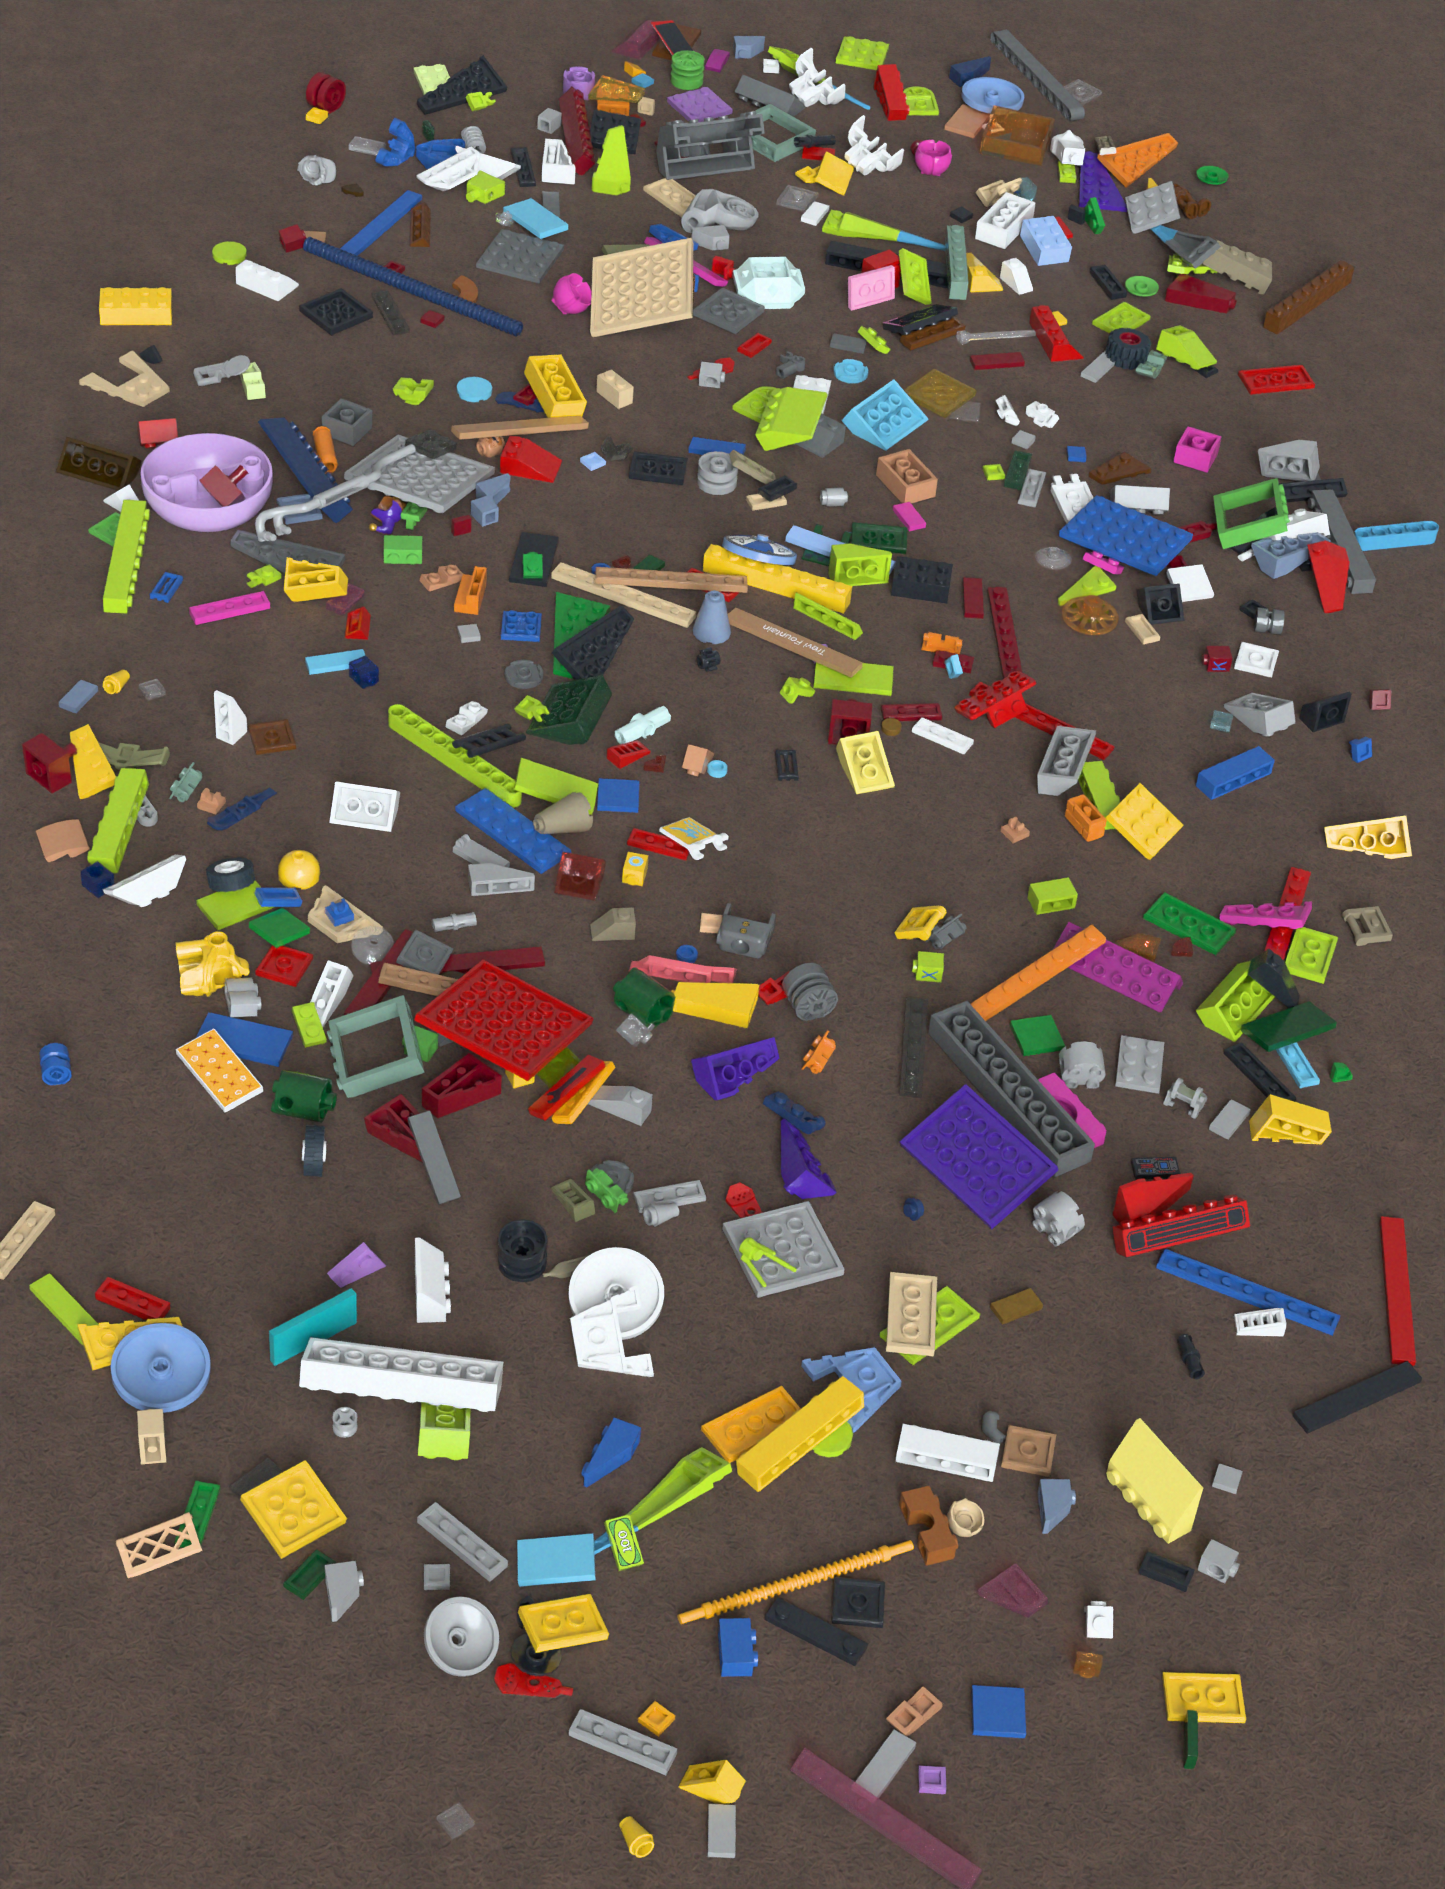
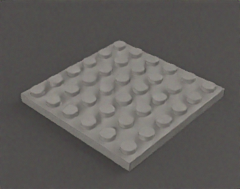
[344,435,495,513]

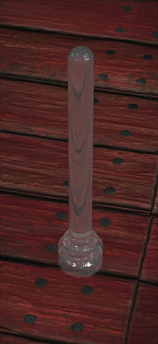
[956,330,1036,345]

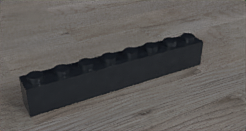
[825,241,948,289]

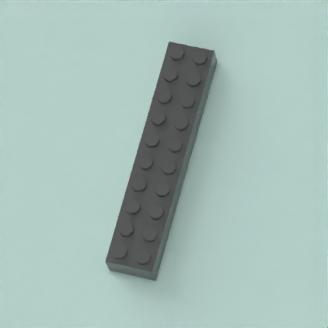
[928,1001,1095,1177]

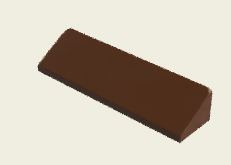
[410,202,431,247]

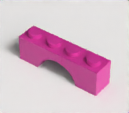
[1038,1072,1107,1148]

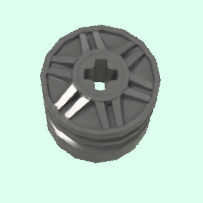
[782,963,838,1021]

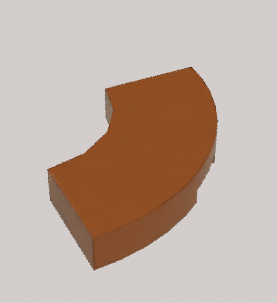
[452,275,478,303]

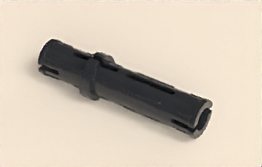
[794,135,836,148]

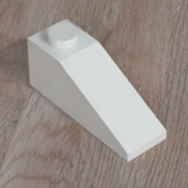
[214,690,247,745]
[310,961,353,1027]

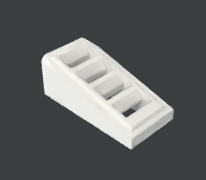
[1234,1308,1286,1336]

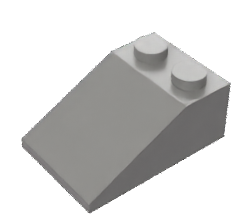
[1258,440,1320,481]
[1224,693,1295,736]

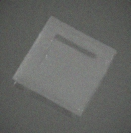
[139,679,166,701]
[437,1803,475,1840]

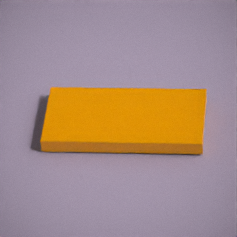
[701,1386,801,1463]

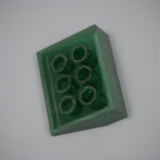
[526,675,612,745]

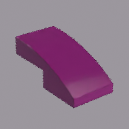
[705,49,730,73]

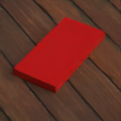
[1238,365,1315,395]

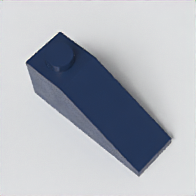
[949,56,991,87]

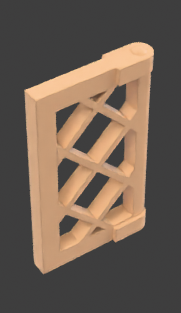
[116,1512,202,1578]

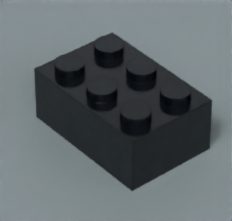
[891,556,953,604]

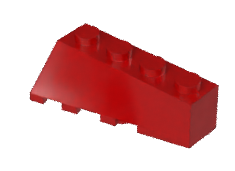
[1030,305,1084,362]

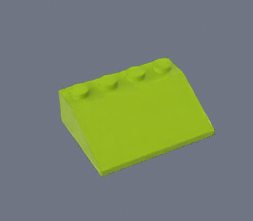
[755,387,828,451]

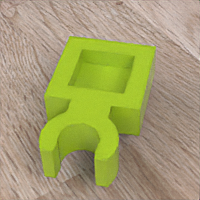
[466,92,496,111]
[514,695,550,722]

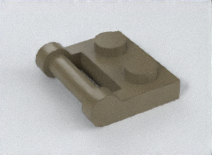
[1342,906,1393,946]

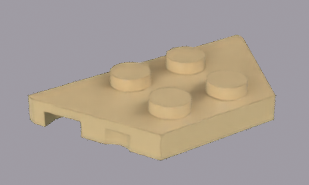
[308,885,383,943]

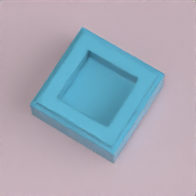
[945,654,963,679]

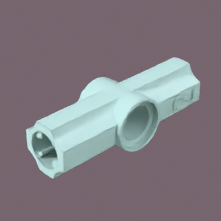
[615,706,671,744]

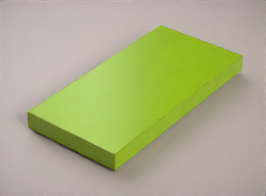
[814,662,894,696]
[514,758,598,815]
[880,1286,980,1365]

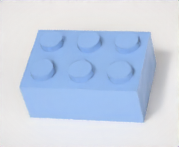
[1020,216,1072,266]

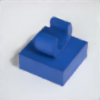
[1349,737,1372,763]
[325,898,354,927]

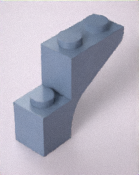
[471,473,511,527]

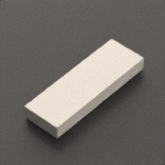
[912,717,974,754]

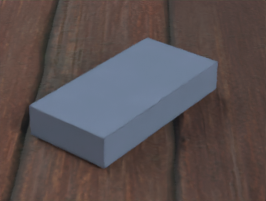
[59,680,98,713]

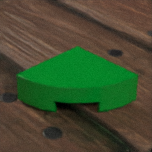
[1329,1063,1353,1083]

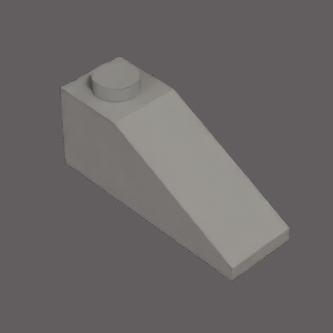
[468,863,535,896]
[588,1086,653,1126]

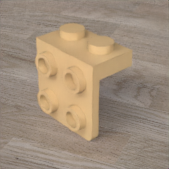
[976,178,1022,207]

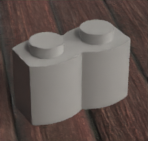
[224,977,261,1017]

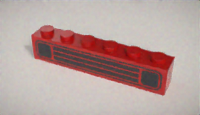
[1113,1195,1250,1257]

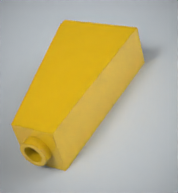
[671,982,759,1028]

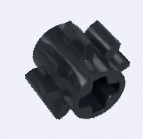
[697,647,721,672]

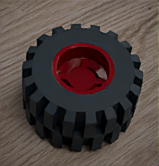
[1105,328,1151,370]

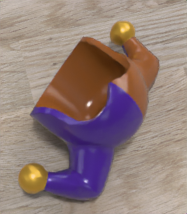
[369,495,407,535]

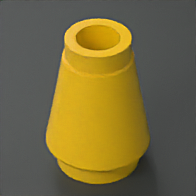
[103,670,130,694]
[619,1816,654,1858]

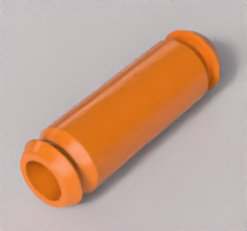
[313,426,338,473]

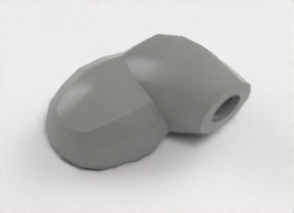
[681,189,758,233]

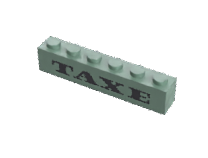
[945,225,969,300]

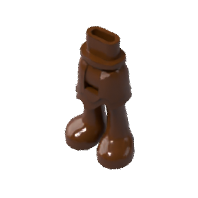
[1173,183,1211,219]

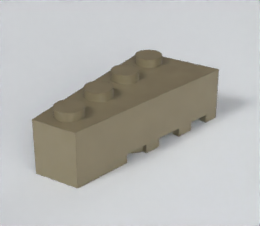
[1202,240,1272,295]

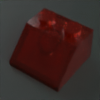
[554,852,607,901]

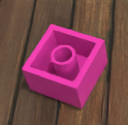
[1174,427,1222,473]

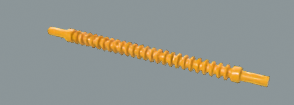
[678,1540,914,1624]

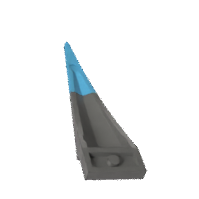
[1151,225,1221,269]

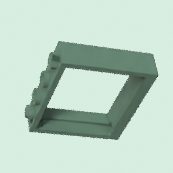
[751,104,816,162]
[327,995,425,1098]

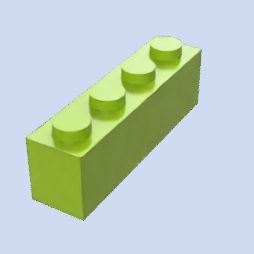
[1078,761,1120,830]

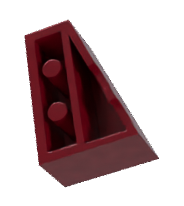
[364,1094,442,1163]

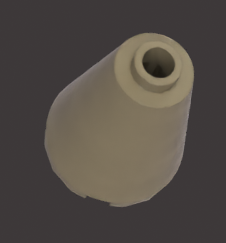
[533,792,593,834]

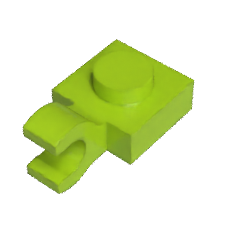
[247,564,281,588]

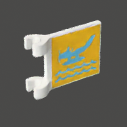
[660,817,729,860]

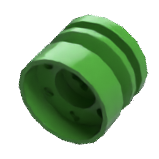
[670,50,705,90]

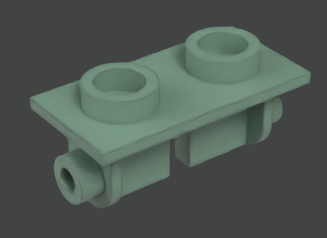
[169,762,202,802]

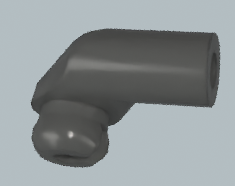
[982,1411,1006,1444]

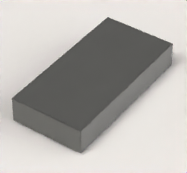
[830,333,867,354]

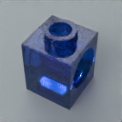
[349,655,379,689]
[81,861,115,898]

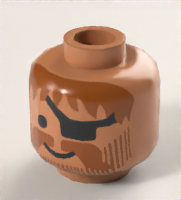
[476,436,505,457]

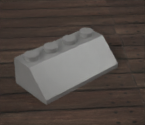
[1037,726,1096,796]

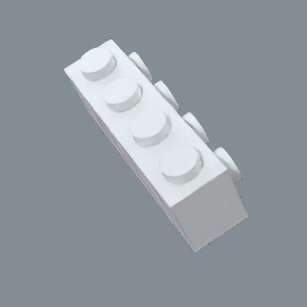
[896,1424,1000,1482]

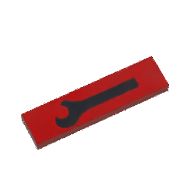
[528,1055,606,1121]

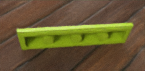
[793,593,863,640]

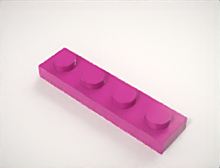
[189,591,270,625]

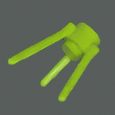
[739,1237,797,1287]

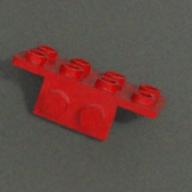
[954,671,1036,728]

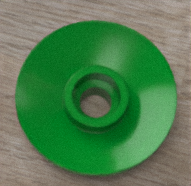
[1196,166,1228,185]

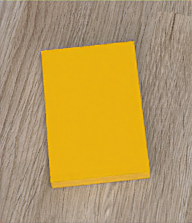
[815,151,854,195]
[518,1594,609,1653]
[1162,1672,1246,1723]

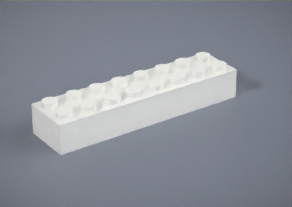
[300,1337,504,1412]

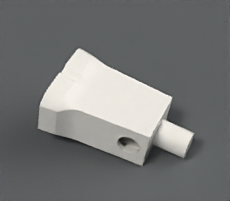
[1050,130,1085,165]

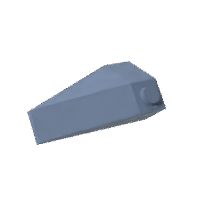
[1251,532,1331,579]

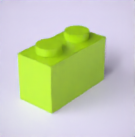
[1028,877,1078,915]

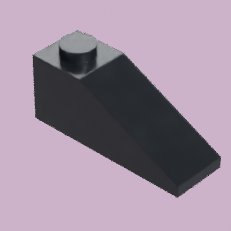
[1248,949,1300,1008]

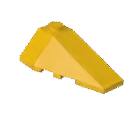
[966,253,1003,292]
[1324,816,1412,859]

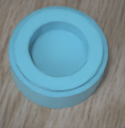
[707,760,727,778]

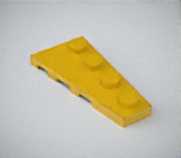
[77,1317,183,1371]

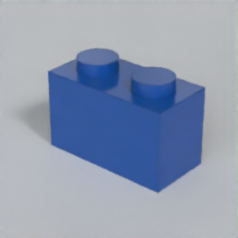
[718,1618,758,1677]

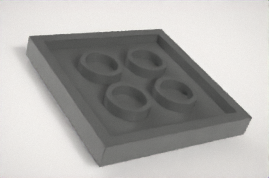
[693,287,765,334]

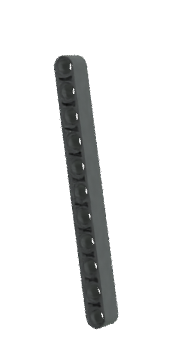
[990,29,1085,122]

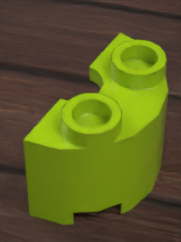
[393,377,434,405]

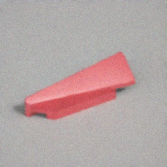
[629,955,737,983]

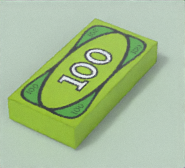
[604,1514,644,1571]

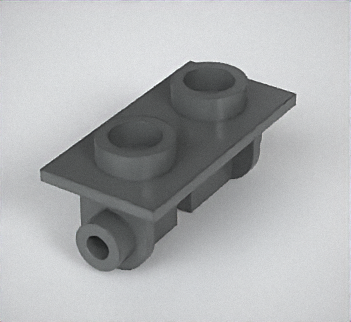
[925,914,967,949]

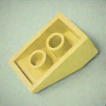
[836,731,895,794]

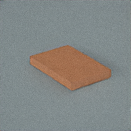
[944,104,991,138]

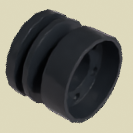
[498,1219,548,1282]

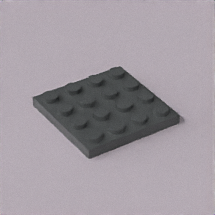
[476,229,564,284]

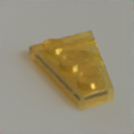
[588,75,645,103]

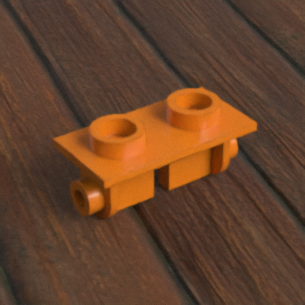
[921,632,963,654]
[801,1030,836,1074]

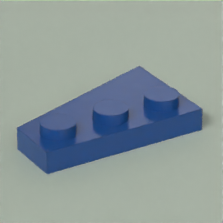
[649,224,698,251]

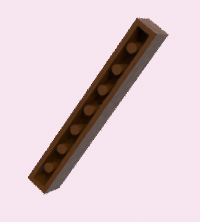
[1263,260,1354,335]

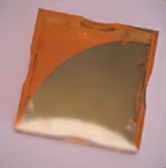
[979,105,1055,166]

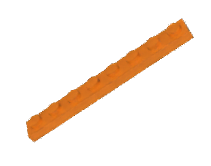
[971,925,1106,1021]

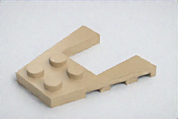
[79,351,170,407]

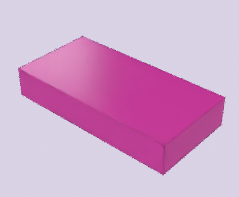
[893,502,926,531]

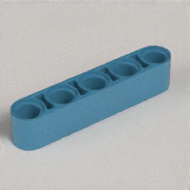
[1354,521,1439,551]

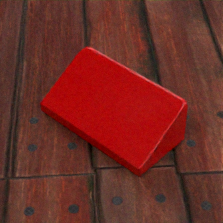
[345,607,371,640]

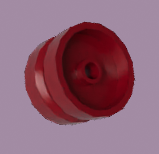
[306,72,346,114]

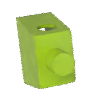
[466,170,505,204]

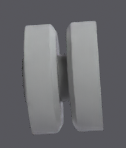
[697,451,738,495]

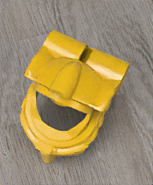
[176,932,250,996]

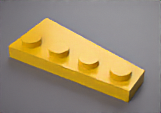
[70,724,116,800]

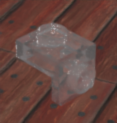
[616,1014,655,1047]

